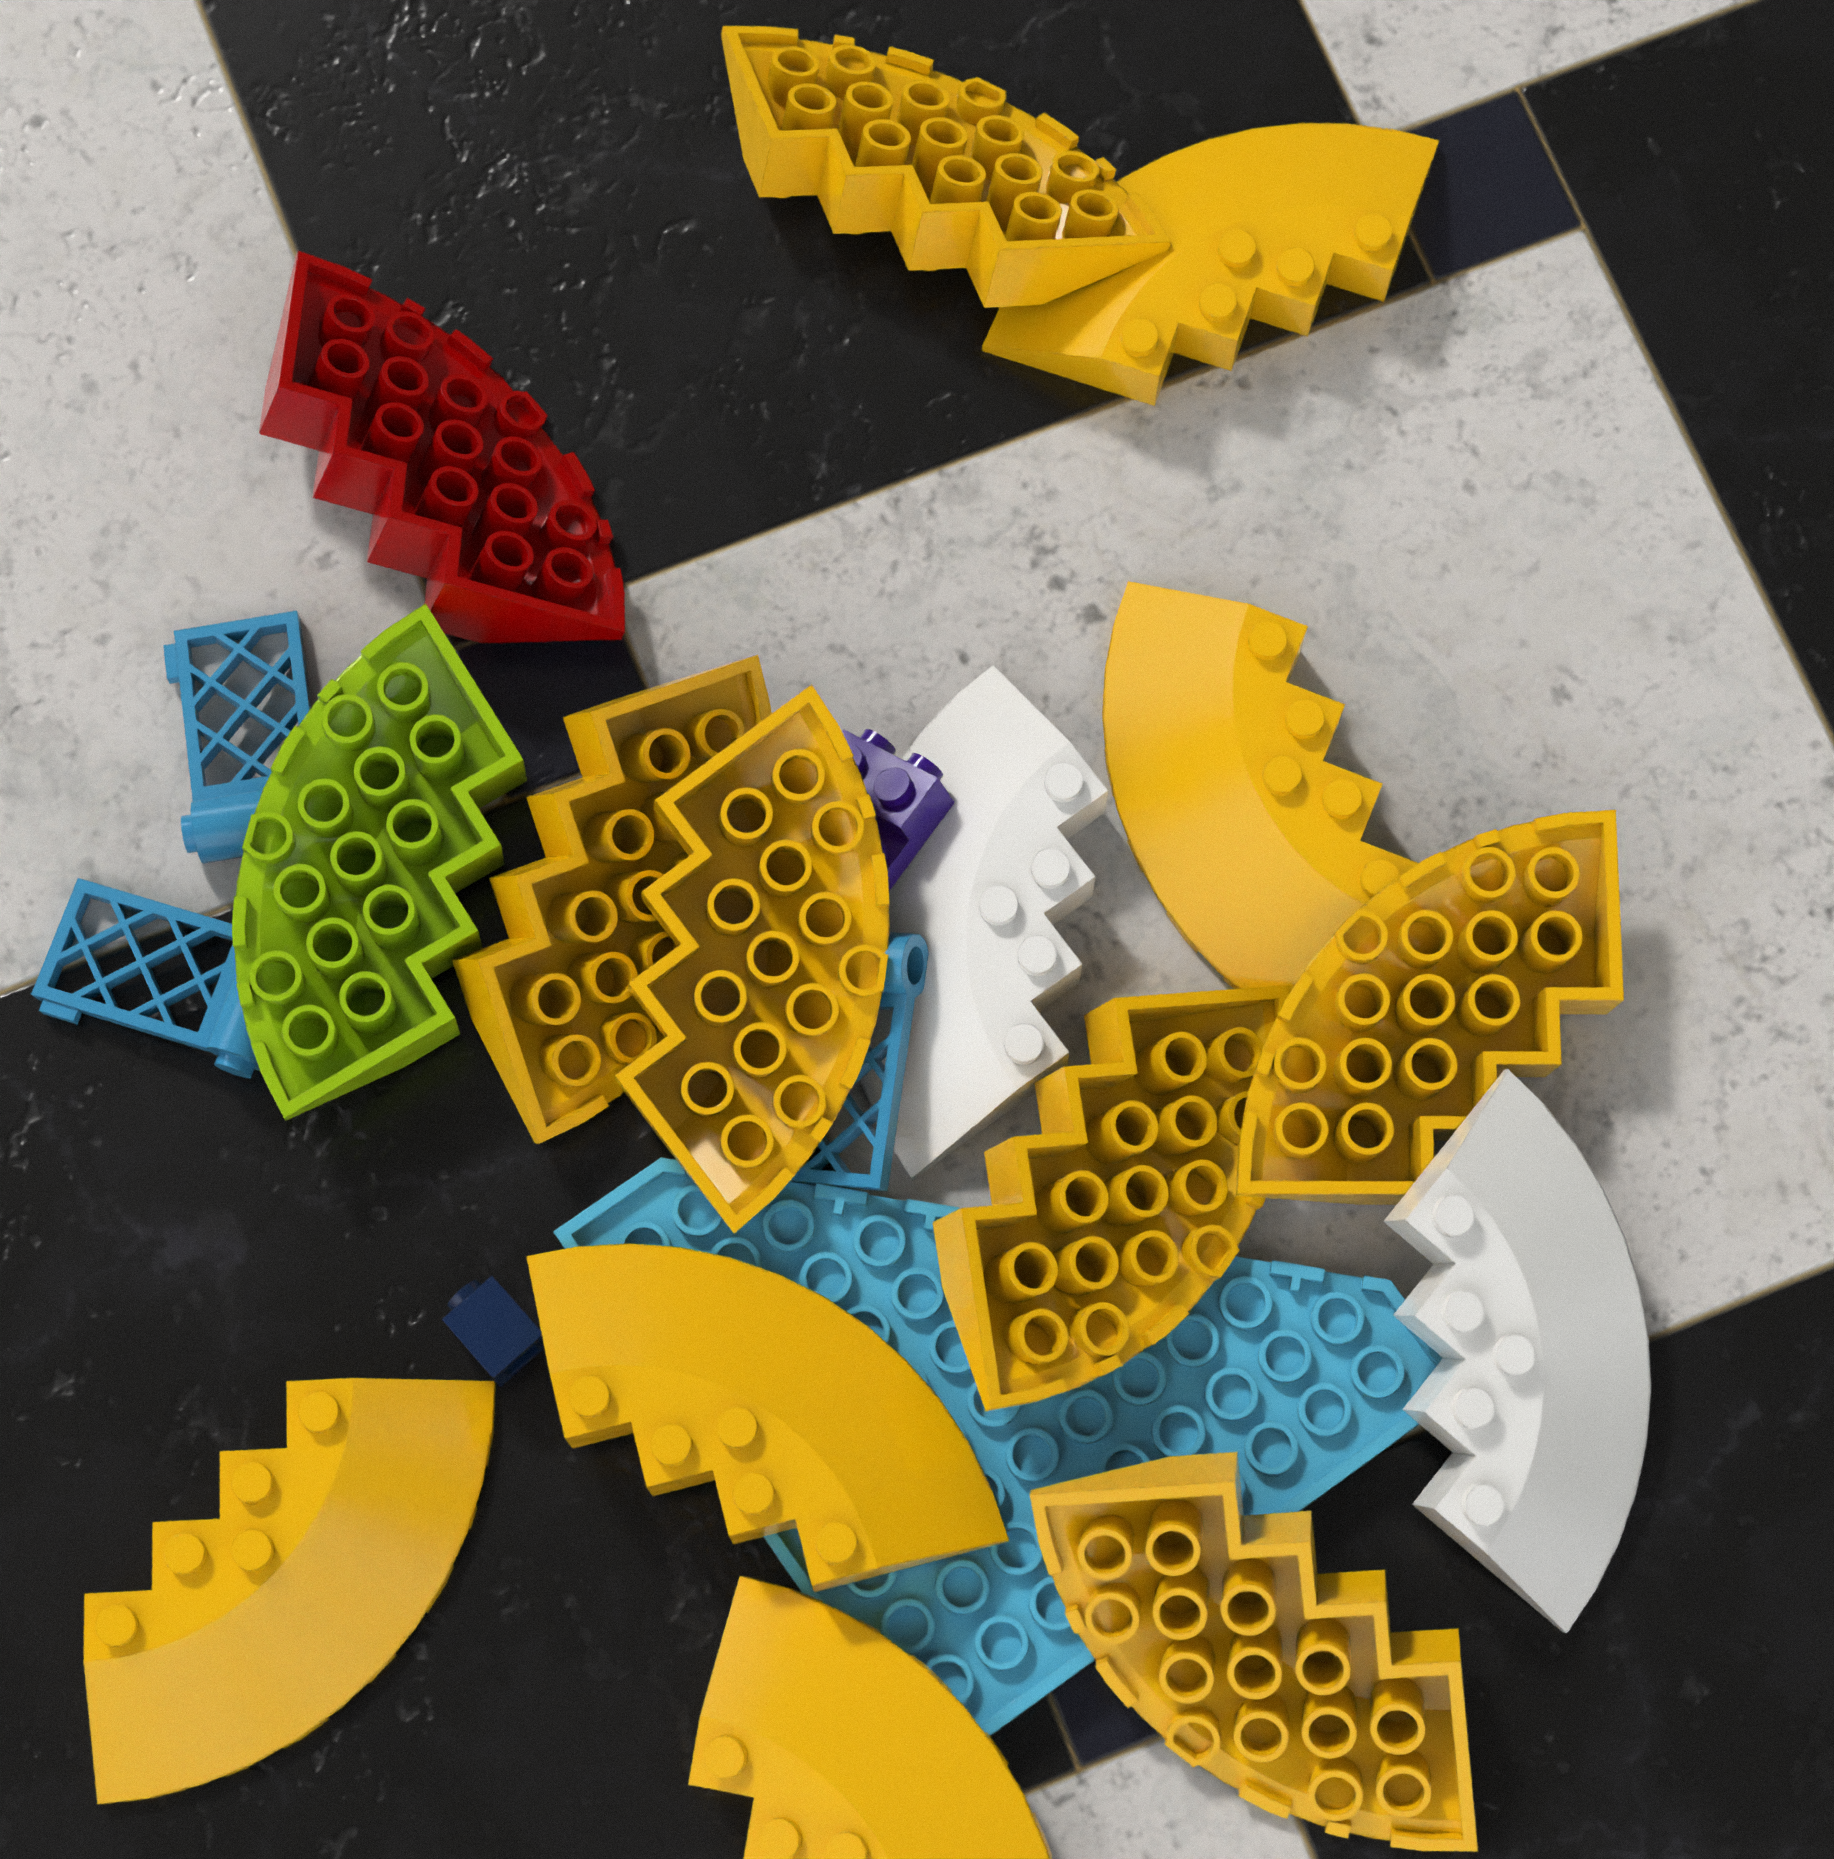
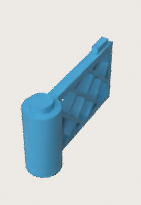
[163,611,311,864]
[31,878,260,1078]
[790,932,929,1191]

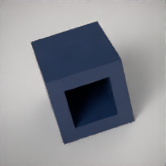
[442,1276,545,1387]

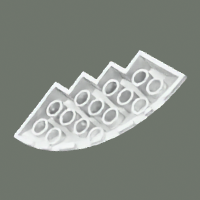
[860,665,1108,1181]
[1383,1069,1651,1633]

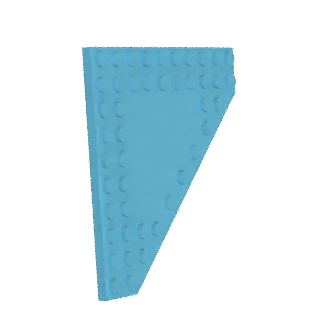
[553,1157,1443,1736]

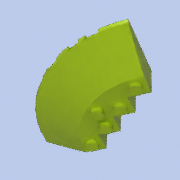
[232,603,527,1121]

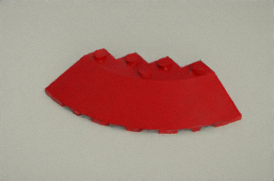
[259,251,625,643]

